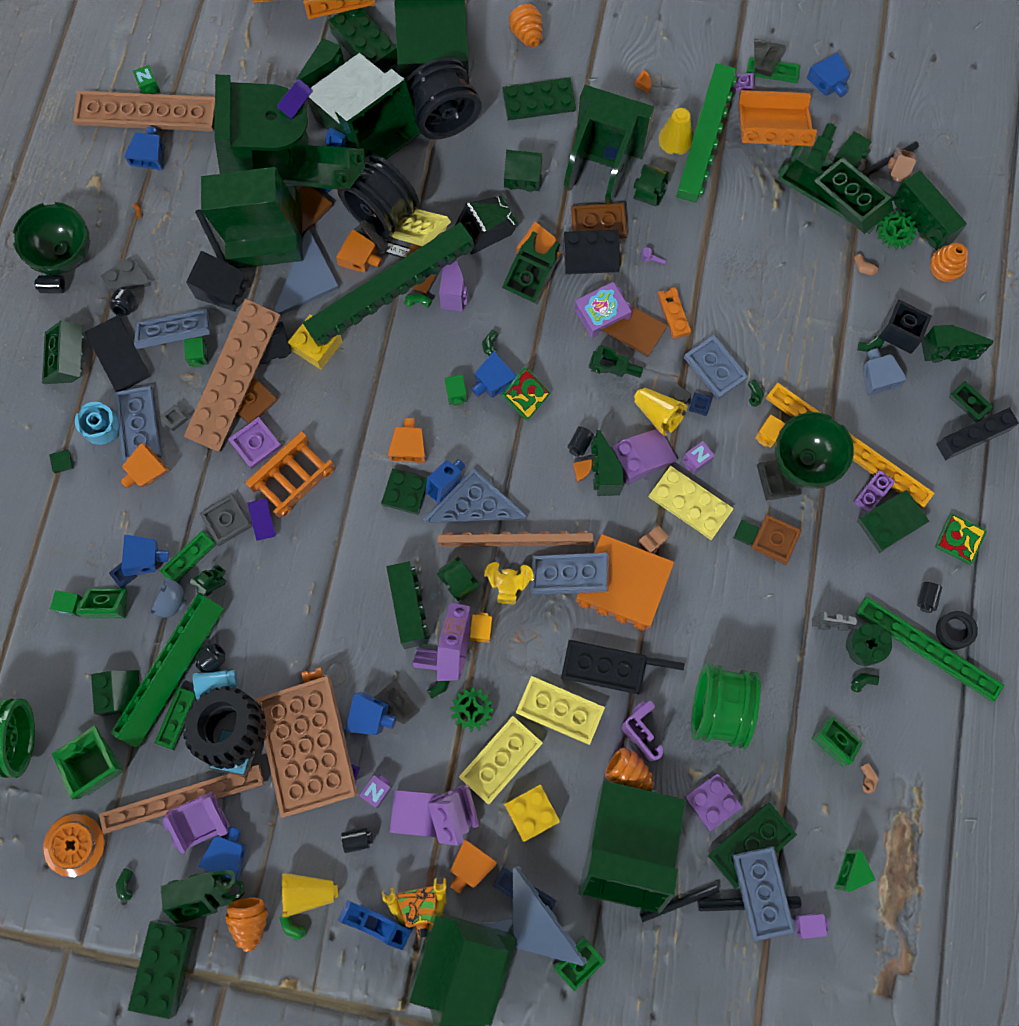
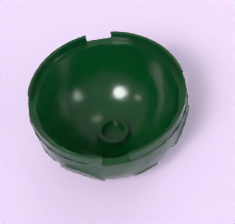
[13,202,91,275]
[775,412,854,489]

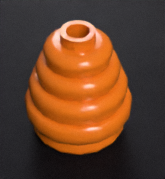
[509,4,543,48]
[930,243,968,282]
[605,748,654,791]
[225,897,268,952]

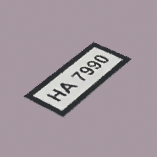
[383,241,411,258]

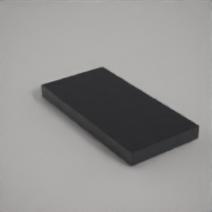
[85,315,151,392]
[561,639,647,695]

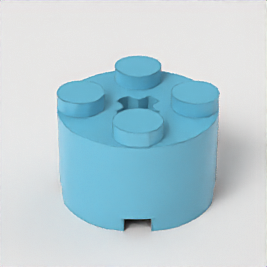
[75,402,119,445]

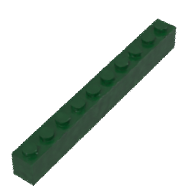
[303,222,474,347]

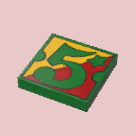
[501,367,551,421]
[935,513,987,565]

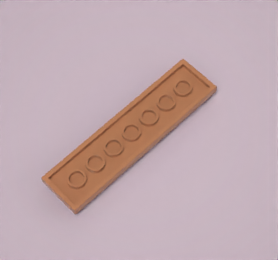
[73,91,215,132]
[183,299,281,452]

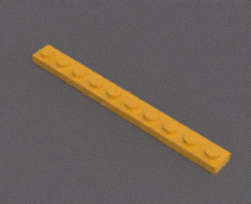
[765,382,934,509]

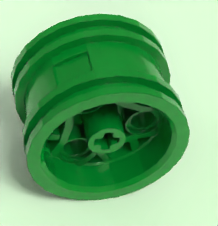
[691,663,761,750]
[0,698,35,778]

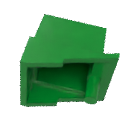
[52,725,124,800]

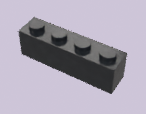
[936,407,1019,461]

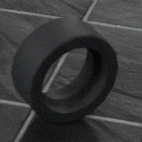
[936,611,978,650]

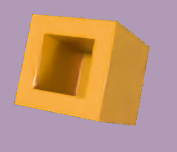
[755,414,785,448]
[470,612,492,643]

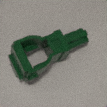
[803,123,837,177]
[589,345,643,378]

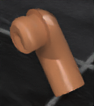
[854,254,879,276]
[860,762,878,794]

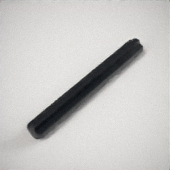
[697,896,801,912]

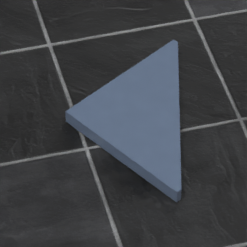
[274,230,339,315]
[423,468,527,523]
[513,866,587,966]

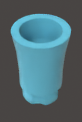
[193,670,238,700]

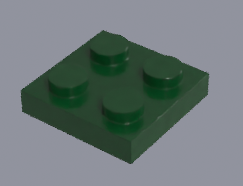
[381,468,427,515]

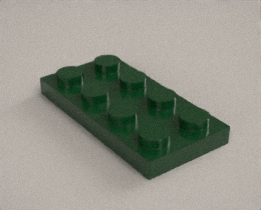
[502,77,576,121]
[707,802,797,889]

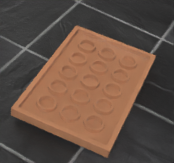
[255,676,358,818]

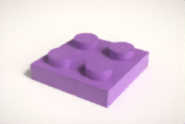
[228,417,282,469]
[685,773,742,831]

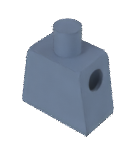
[862,349,907,395]

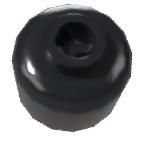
[109,289,136,316]
[195,643,225,672]

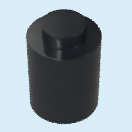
[34,275,65,293]
[567,426,594,457]
[917,582,943,613]
[341,828,373,854]

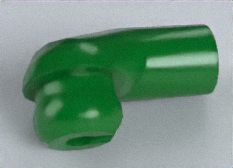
[404,293,432,308]
[279,916,307,940]

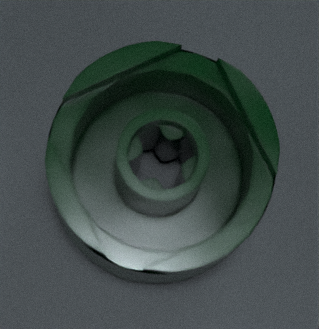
[634,164,670,206]
[437,555,481,601]
[846,624,892,666]

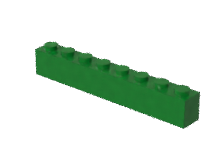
[676,63,737,203]
[110,594,224,748]

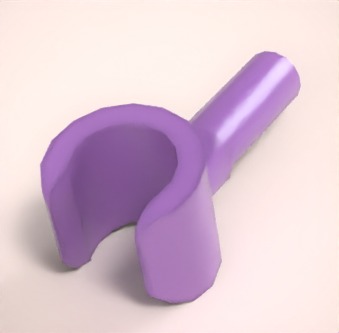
[642,248,666,265]

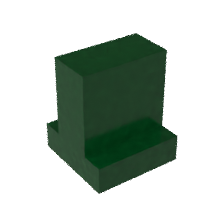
[394,0,469,77]
[307,53,421,160]
[201,167,303,269]
[578,780,685,914]
[407,911,517,1026]

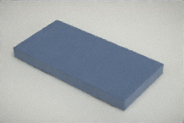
[134,309,210,349]
[114,386,162,463]
[530,552,609,595]
[732,846,795,942]

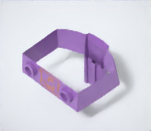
[413,603,470,681]

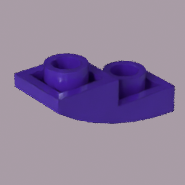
[277,79,313,119]
[247,498,276,541]

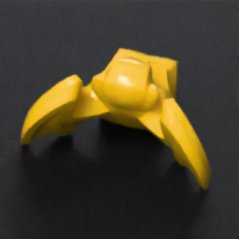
[484,562,534,605]

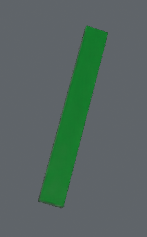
[855,597,1005,702]

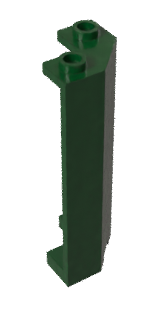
[273,144,365,189]
[777,145,895,234]

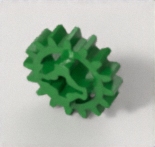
[876,211,917,250]
[450,687,494,732]

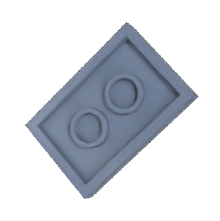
[684,335,748,399]

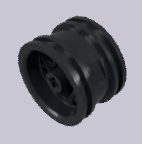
[405,57,482,140]
[337,154,419,239]

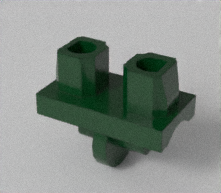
[189,565,227,597]

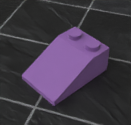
[439,260,468,311]
[611,429,677,485]

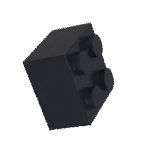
[878,299,932,354]

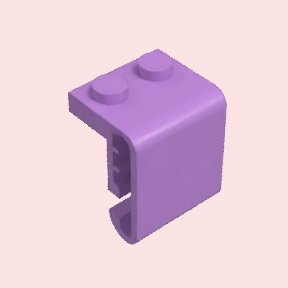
[622,700,663,762]
[428,785,480,846]
[389,790,441,837]

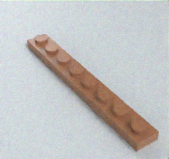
[438,531,593,547]
[99,765,265,834]

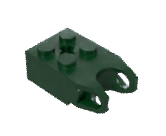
[502,231,560,304]
[161,870,245,924]

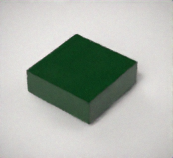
[49,449,74,473]
[733,520,759,546]

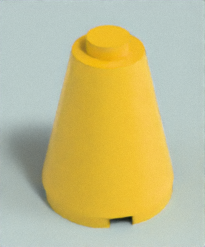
[658,108,693,155]
[634,388,687,436]
[282,873,338,917]

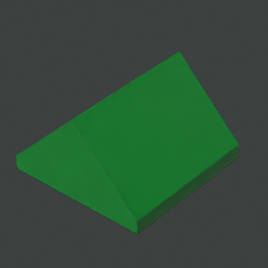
[76,588,127,619]
[811,716,863,767]
[834,849,876,892]
[553,936,605,991]

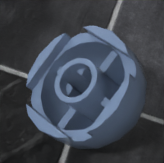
[150,577,187,618]

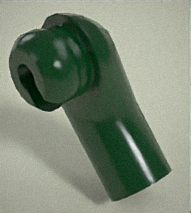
[482,330,499,356]
[857,335,884,352]
[748,380,764,407]
[851,673,879,693]
[427,680,450,699]
[115,868,133,901]

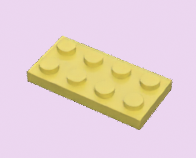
[390,209,451,246]
[648,466,734,540]
[516,676,605,745]
[459,716,543,805]

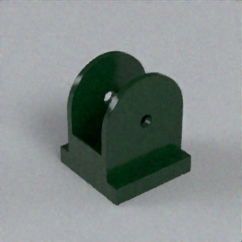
[215,74,308,174]
[564,85,654,204]

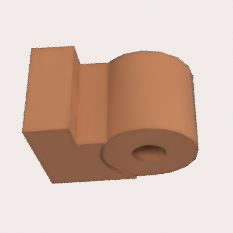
[637,526,670,553]

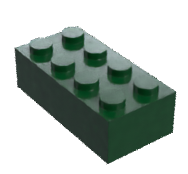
[328,8,398,72]
[814,157,893,234]
[893,170,967,251]
[386,561,430,649]
[127,920,197,1019]

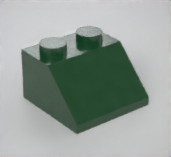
[504,150,542,192]
[91,670,140,716]

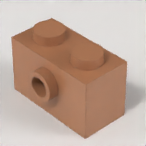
[887,148,916,182]

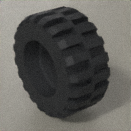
[183,686,266,769]

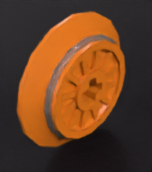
[43,814,105,877]

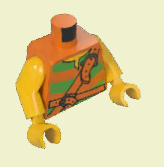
[382,878,447,938]

